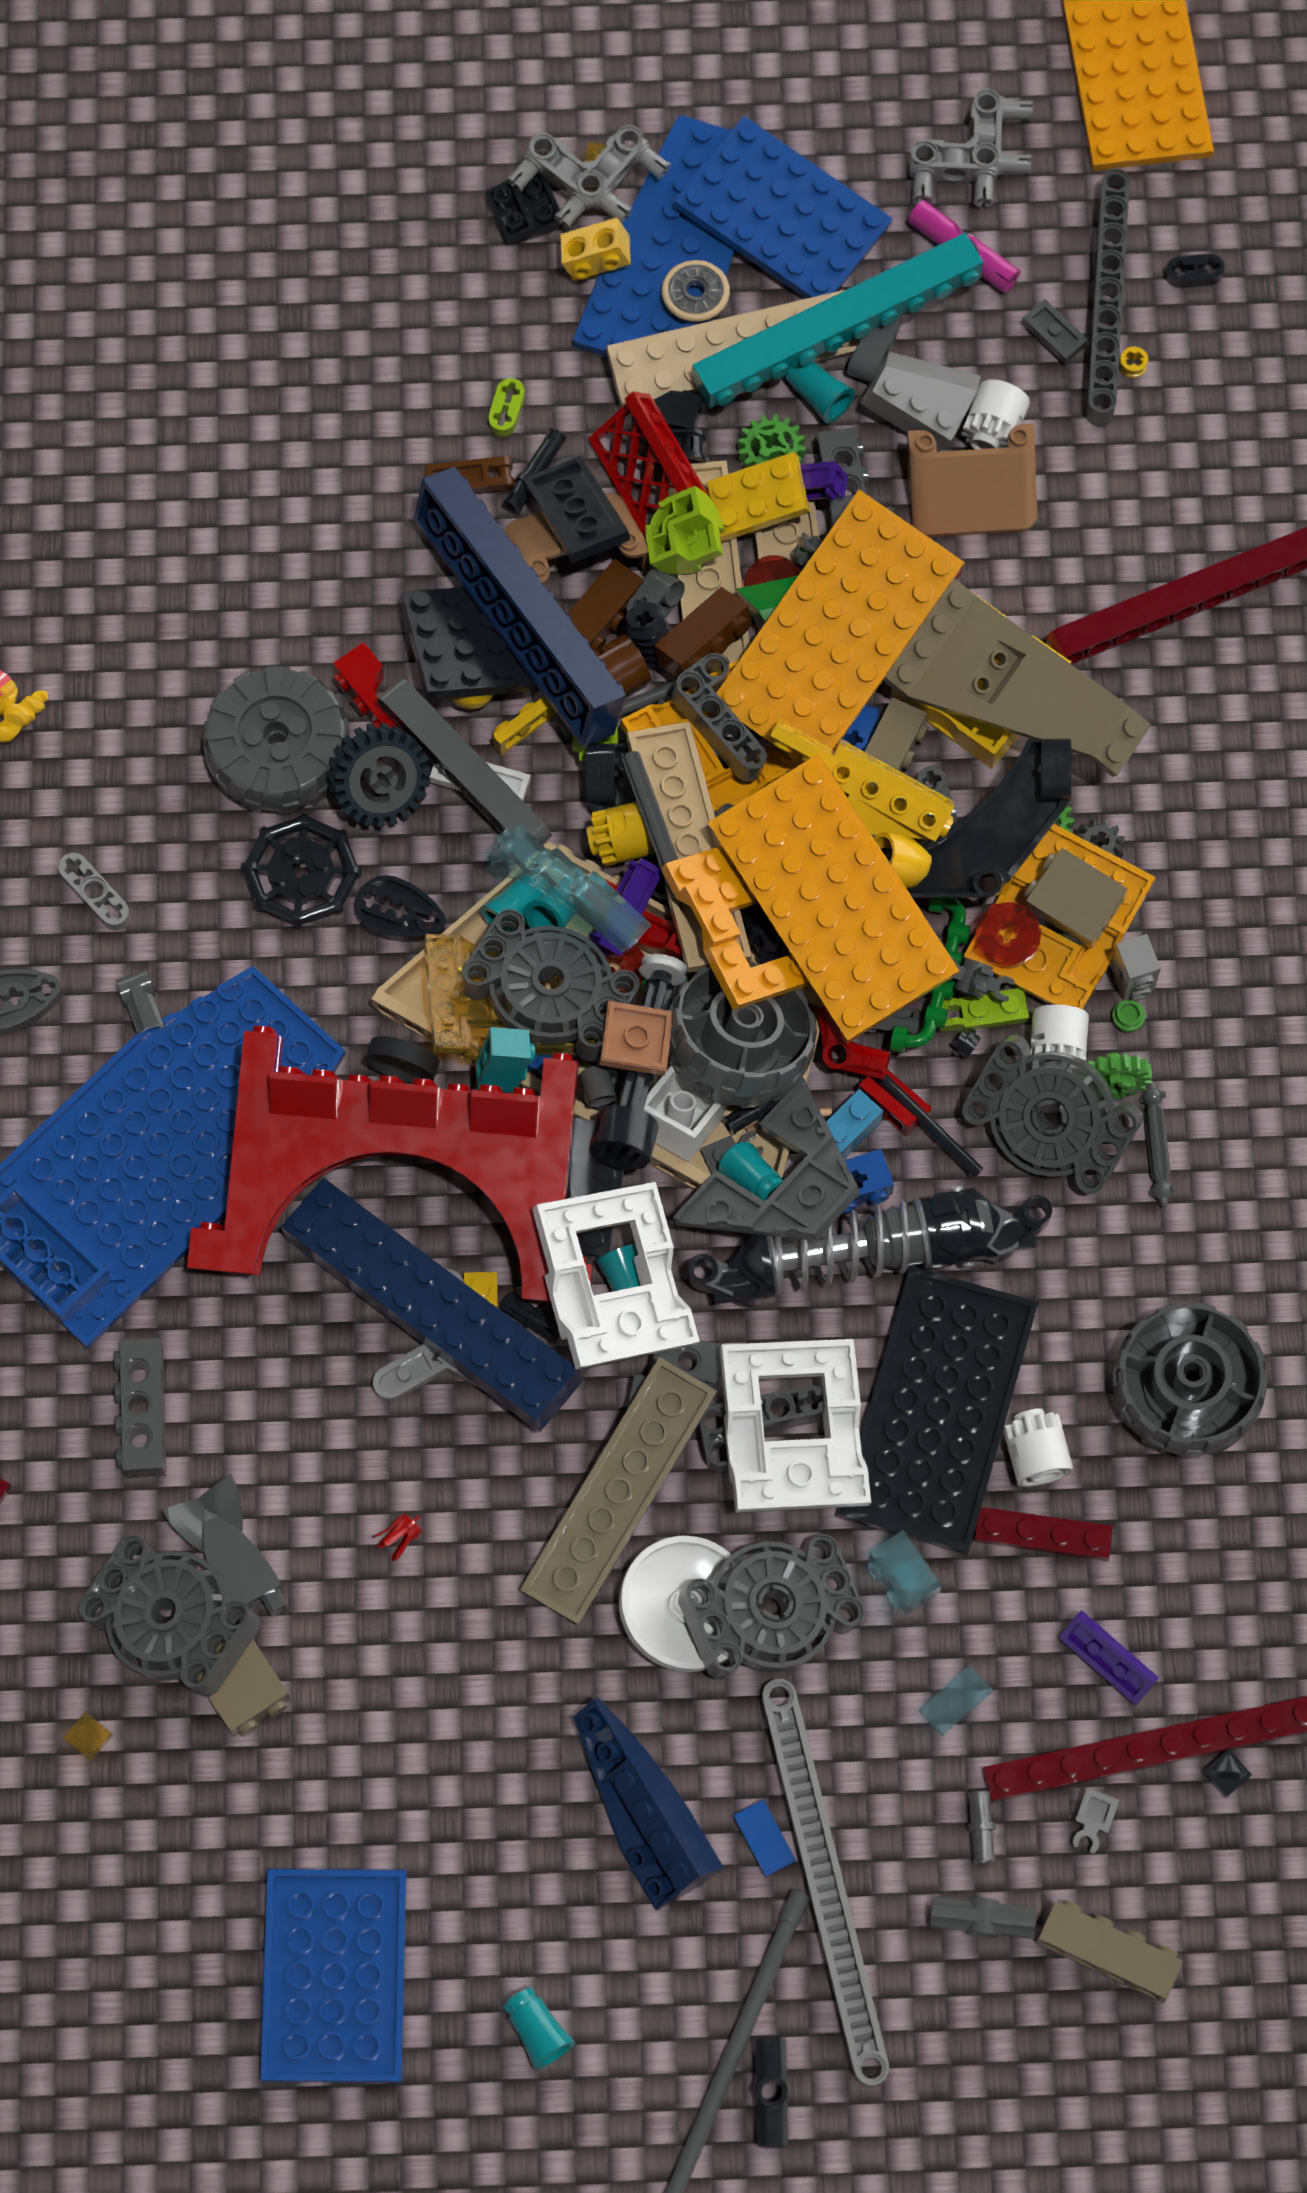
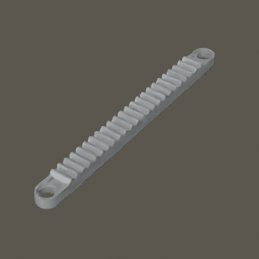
[762,1679,889,2087]

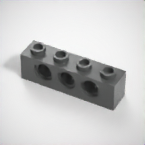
[816,428,872,528]
[114,1338,166,1478]

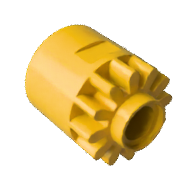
[587,802,656,866]

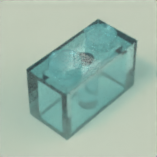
[867,1530,942,1615]

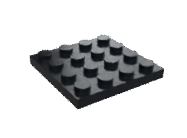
[400,587,540,699]

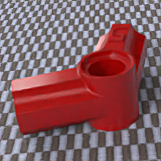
[817,1007,891,1080]

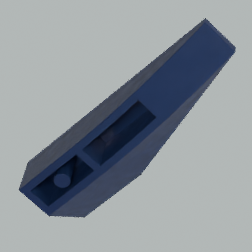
[573,1698,724,1911]

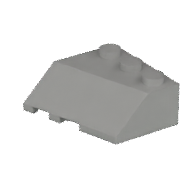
[860,352,981,452]

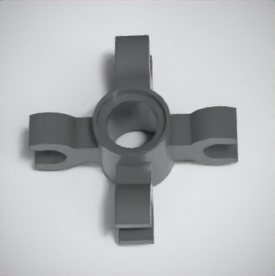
[949,957,1015,1001]

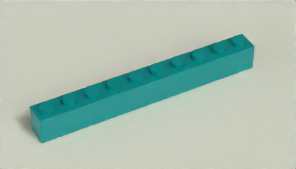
[692,232,984,408]

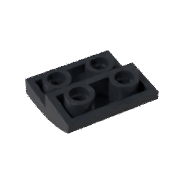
[485,173,564,244]

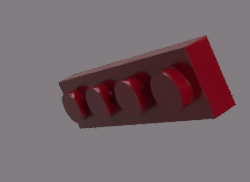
[974,1507,1113,1561]

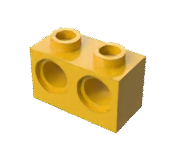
[561,217,631,281]

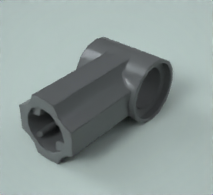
[115,969,164,1034]
[579,1065,617,1112]

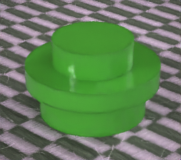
[1112,1000,1145,1032]

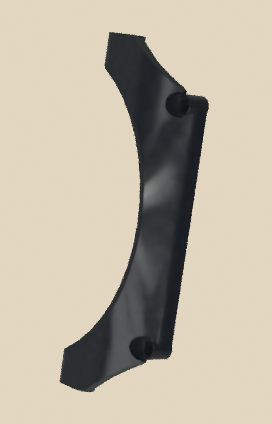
[585,738,1071,900]

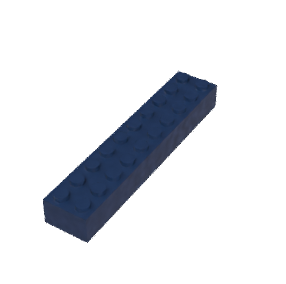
[413,467,626,748]
[281,1178,582,1432]

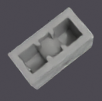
[1110,934,1161,1001]

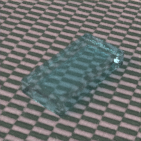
[919,1665,993,1737]

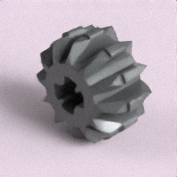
[1075,818,1125,858]

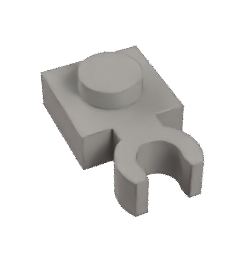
[1073,1788,1120,1853]

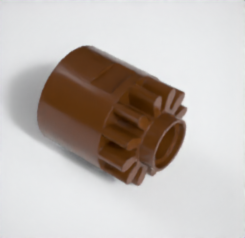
[594,634,651,696]

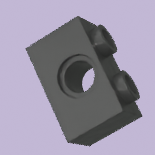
[651,1340,722,1390]

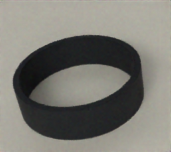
[365,1036,440,1084]

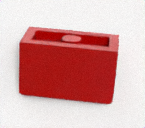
[858,1070,931,1137]

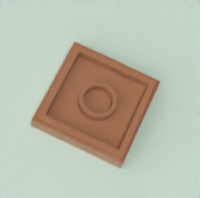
[599,1001,672,1076]

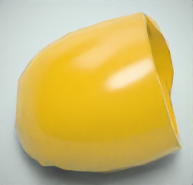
[874,832,932,889]

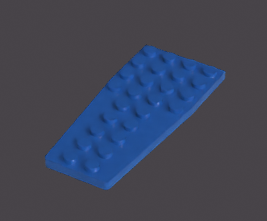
[573,115,735,357]

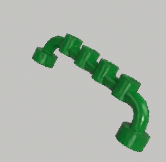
[890,898,971,1053]

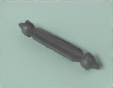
[1140,1081,1176,1207]

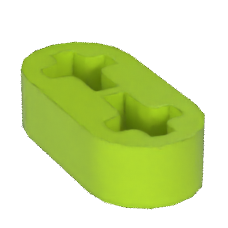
[489,378,525,437]

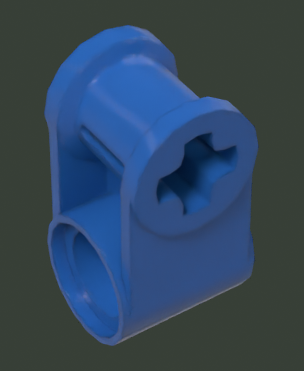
[842,704,880,751]

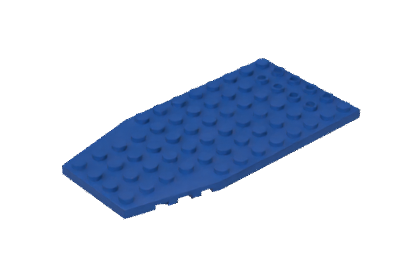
[0,966,346,1349]

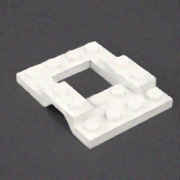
[532,1182,700,1370]
[720,1339,871,1513]

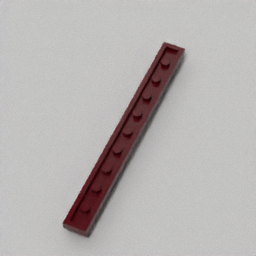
[983,1696,1307,1803]

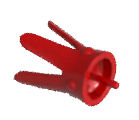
[372,1513,422,1562]

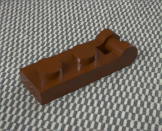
[425,456,515,493]

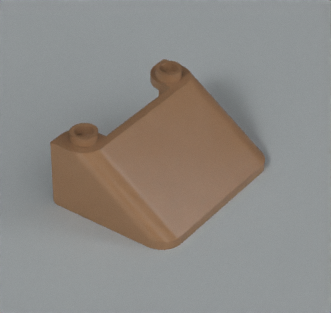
[906,423,1037,537]
[505,493,649,584]

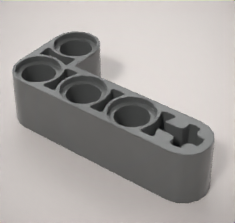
[672,653,767,781]
[699,1385,825,1474]

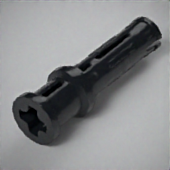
[740,904,786,964]

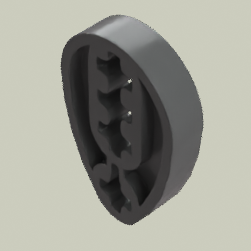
[0,969,62,1035]

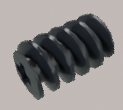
[625,602,671,668]

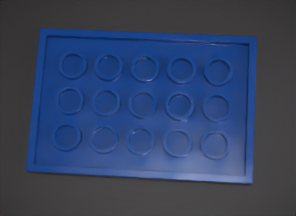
[673,116,893,299]
[261,1869,407,2083]

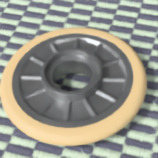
[662,260,730,322]

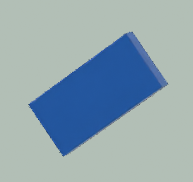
[733,1799,796,1878]

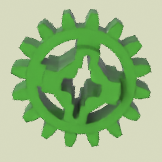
[738,414,806,469]
[1088,1053,1153,1099]

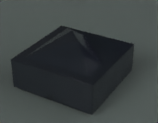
[1203,1749,1252,1799]

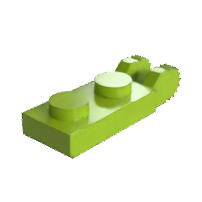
[938,988,1029,1032]

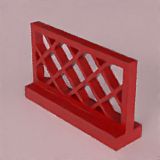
[588,391,708,539]

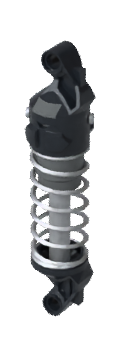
[688,1186,1053,1306]

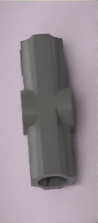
[930,1897,1037,1939]

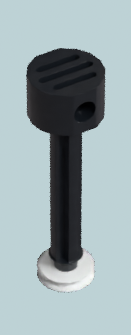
[588,954,687,1170]

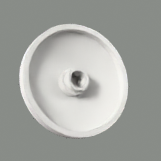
[619,1536,733,1672]

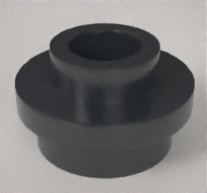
[952,1027,981,1059]

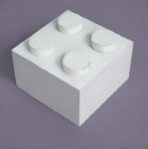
[644,1065,725,1162]

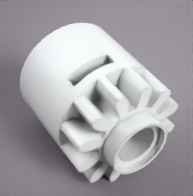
[961,380,1030,450]
[1030,1005,1089,1066]
[1004,1409,1074,1487]

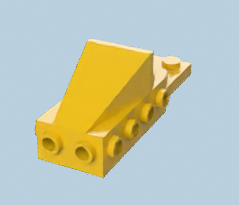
[770,719,955,841]

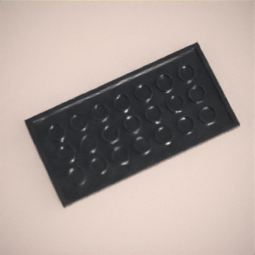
[838,1266,1038,1555]

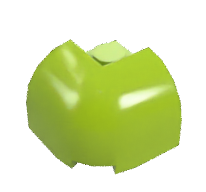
[646,486,725,575]

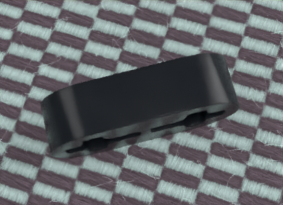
[1165,254,1225,288]

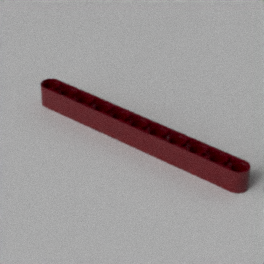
[1045,527,1307,665]

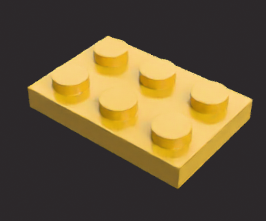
[707,452,810,542]

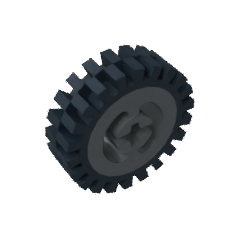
[327,723,431,827]

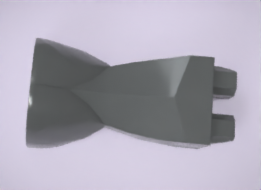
[162,1473,287,1625]

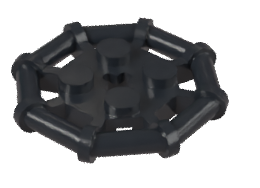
[240,813,362,928]

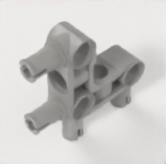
[909,89,1032,207]
[506,125,671,229]

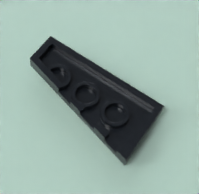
[570,1117,625,1257]

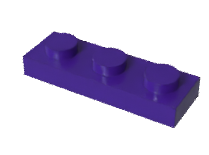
[1058,1610,1159,1705]

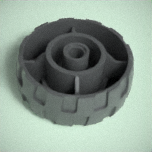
[203,666,350,815]
[668,964,817,1108]
[1112,1302,1268,1459]

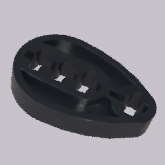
[355,875,446,942]

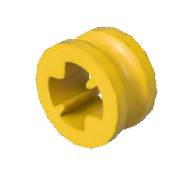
[1119,346,1148,378]

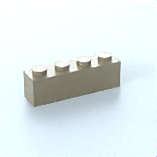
[844,697,929,796]
[1036,1900,1183,2003]

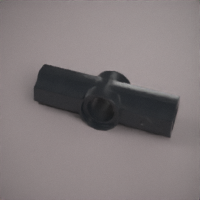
[755,2038,788,2149]

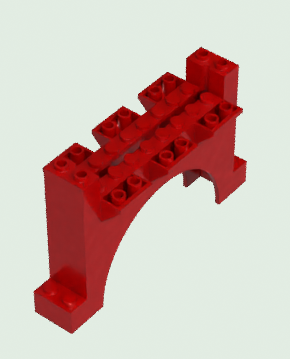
[187,1026,594,1302]

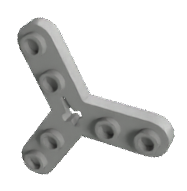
[373,1269,486,1402]

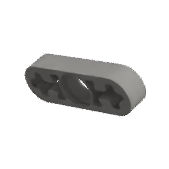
[58,853,130,930]

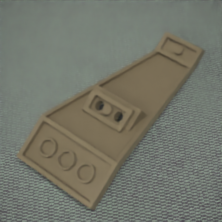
[883,579,1151,777]

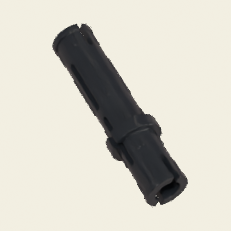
[503,428,567,514]

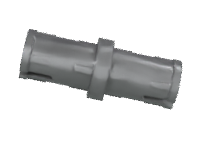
[968,1791,996,1863]

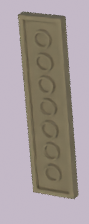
[520,1357,717,1625]

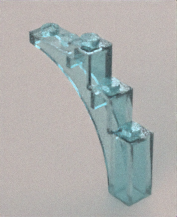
[485,824,651,952]

